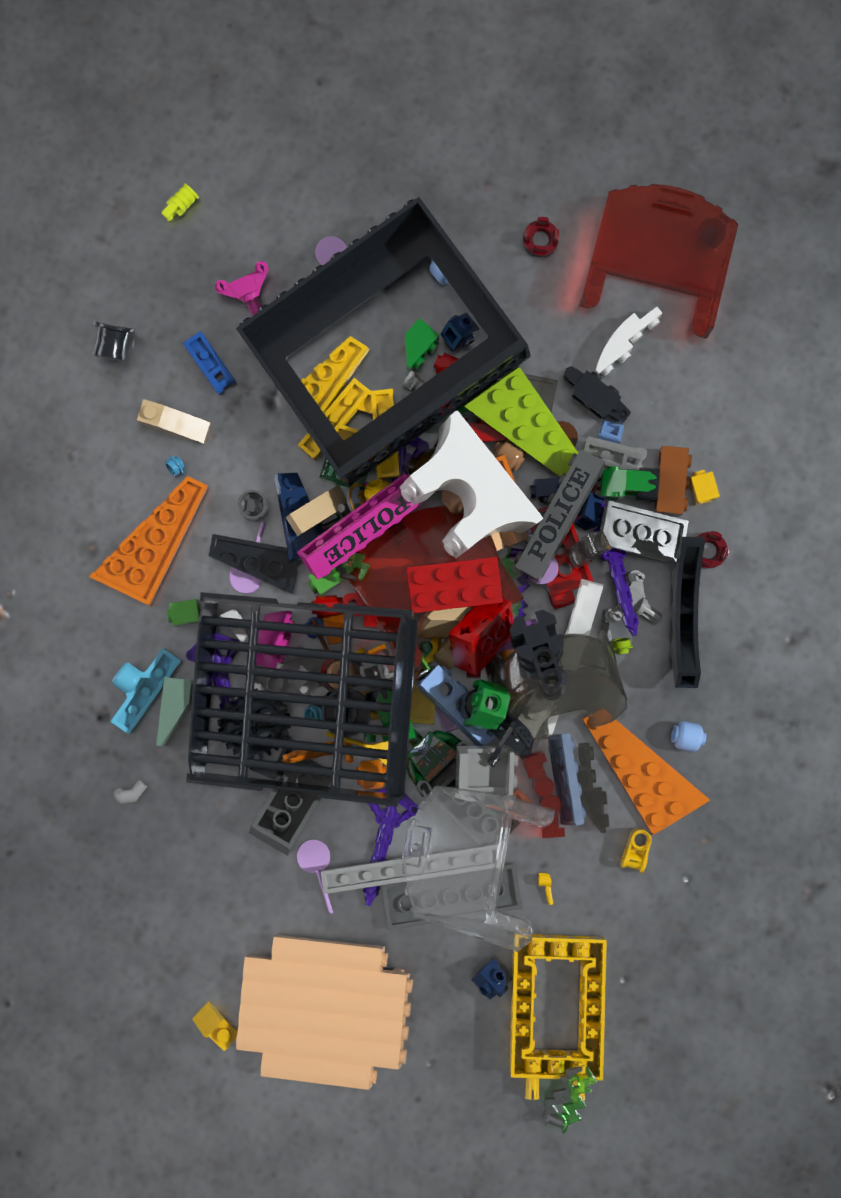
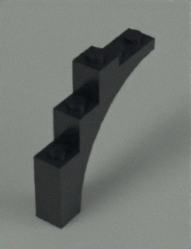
[670,537,705,688]

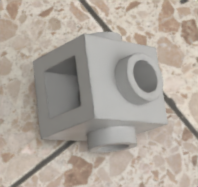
[356,663,390,691]

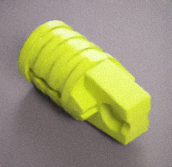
[161,183,199,222]

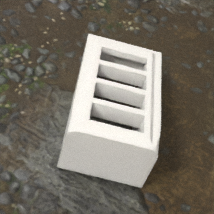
[220,608,249,643]

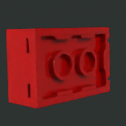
[449,598,514,676]

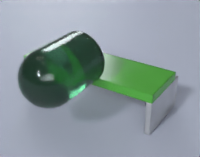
[415,640,433,679]

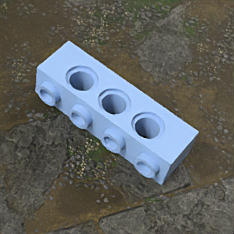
[415,665,502,746]

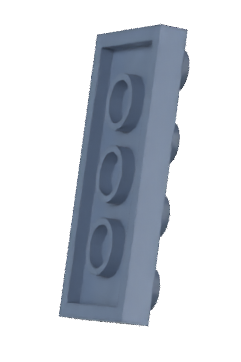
[547,733,586,826]

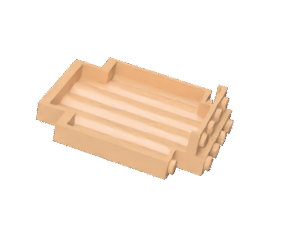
[236,935,413,1090]

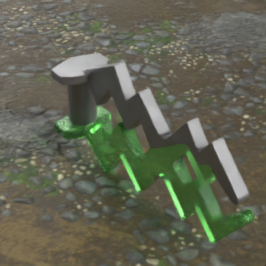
[543,1066,597,1134]

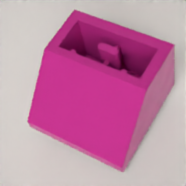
[256,610,295,669]

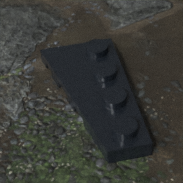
[208,534,299,595]

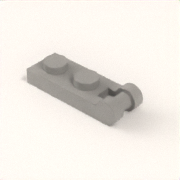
[584,436,648,471]

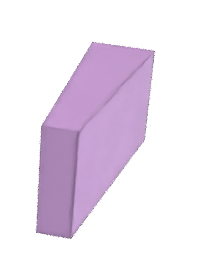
[435,706,458,732]

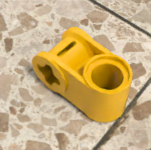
[620,828,652,874]

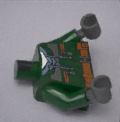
[407,728,471,797]

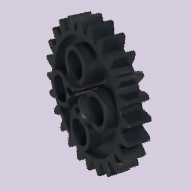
[217,688,291,759]

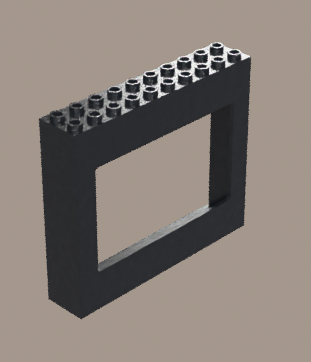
[236,197,531,487]

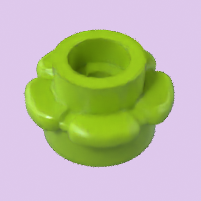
[611,638,633,654]

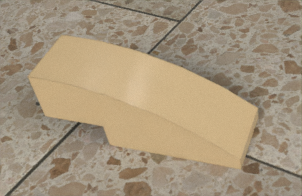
[286,485,347,536]

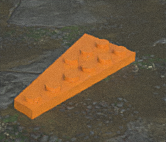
[88,476,208,606]
[582,708,710,835]

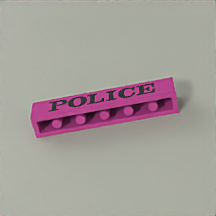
[297,473,426,580]

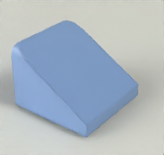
[597,419,624,444]

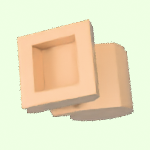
[485,531,528,554]

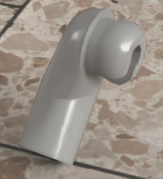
[113,780,148,804]

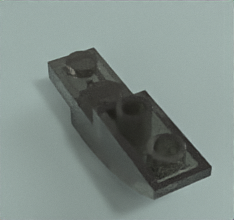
[576,742,609,833]

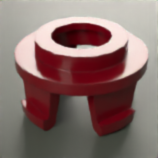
[523,217,560,256]
[697,531,729,568]

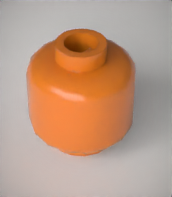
[356,760,386,790]

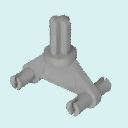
[602,570,662,624]

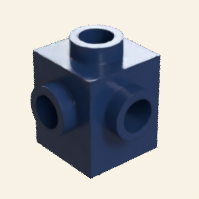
[440,313,480,351]
[471,959,513,1000]

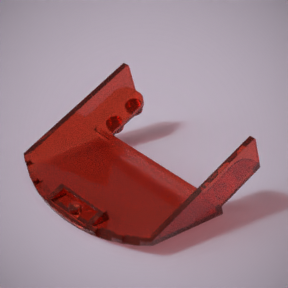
[579,184,738,339]
[348,506,524,669]

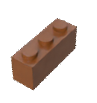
[653,445,692,517]

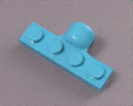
[110,647,181,734]

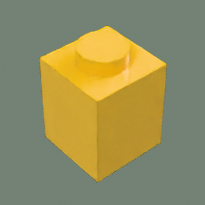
[689,470,720,506]

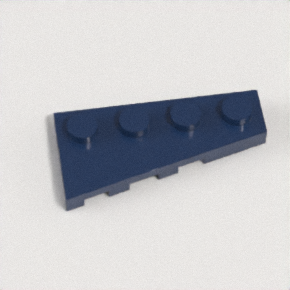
[274,472,323,561]

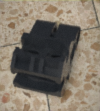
[509,609,564,701]

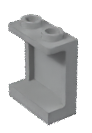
[455,745,518,797]

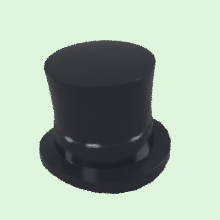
[92,321,135,361]

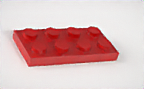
[406,557,503,614]

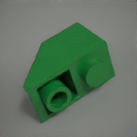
[405,318,440,372]

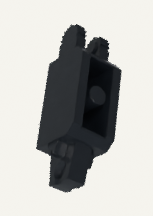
[563,366,631,424]

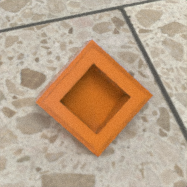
[323,614,344,645]

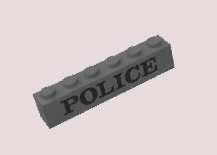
[514,449,605,583]

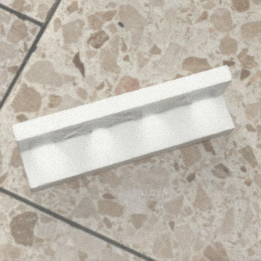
[558,579,603,671]

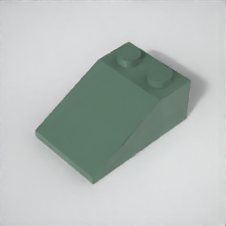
[156,677,194,746]

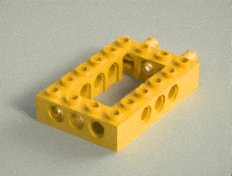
[509,933,607,1101]

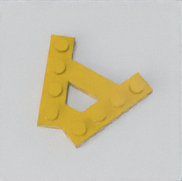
[297,378,401,479]

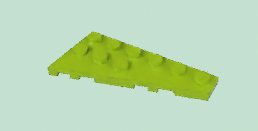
[463,366,578,477]

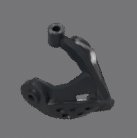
[486,715,534,767]

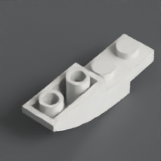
[594,307,662,377]

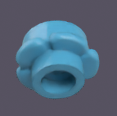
[165,455,185,476]

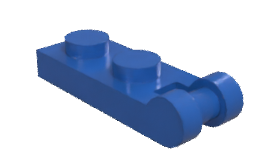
[183,331,236,395]

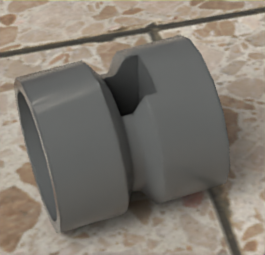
[238,490,269,523]

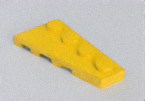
[283,336,369,413]

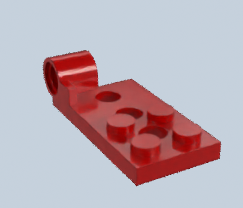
[530,506,594,610]

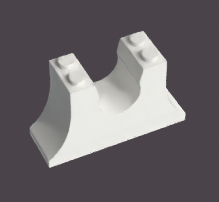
[399,411,543,558]

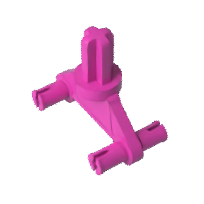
[215,261,269,316]

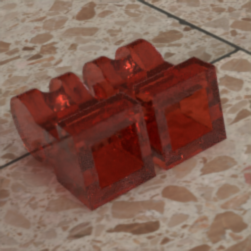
[520,750,554,797]
[538,795,565,838]

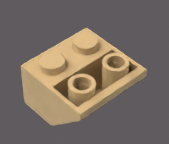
[417,606,474,638]

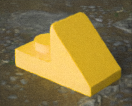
[192,1001,238,1051]

